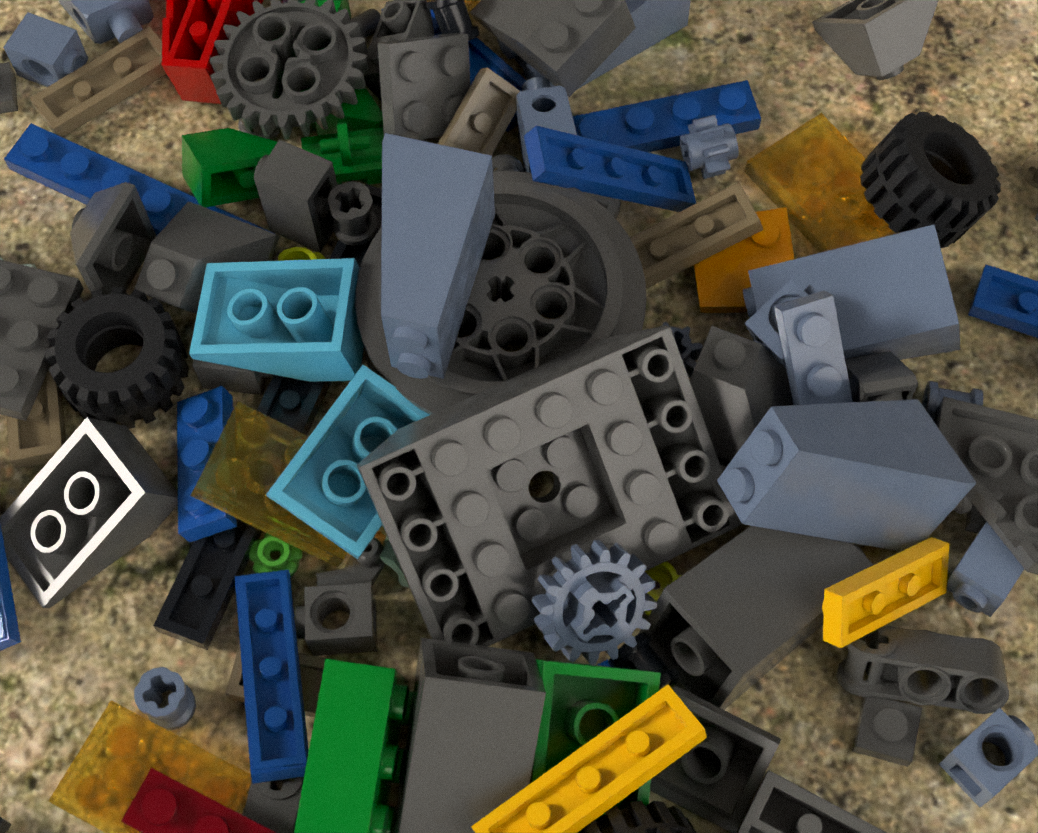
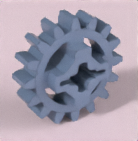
[532,540,657,665]

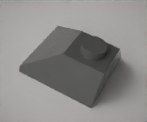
[812,0,939,80]
[70,182,156,295]
[135,201,280,314]
[690,326,793,465]

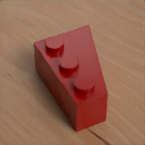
[162,0,263,104]

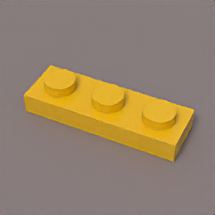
[822,537,950,648]

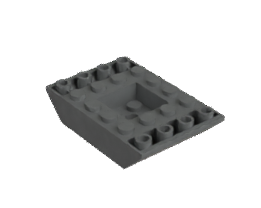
[357,325,741,646]

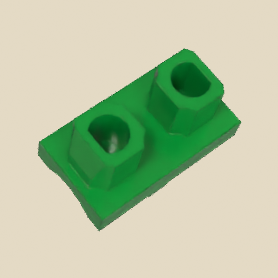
[301,122,384,185]

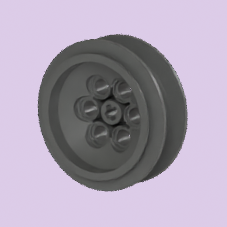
[355,171,647,415]

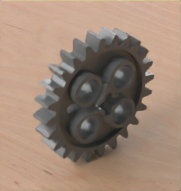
[210,0,370,139]

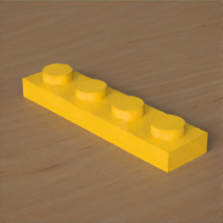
[471,684,707,833]

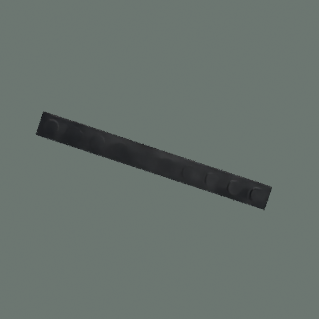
[153,184,382,650]

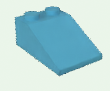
[189,258,364,382]
[266,365,430,559]

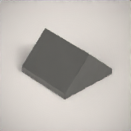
[650,686,781,833]

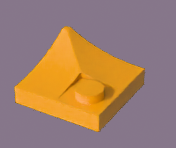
[694,207,795,313]

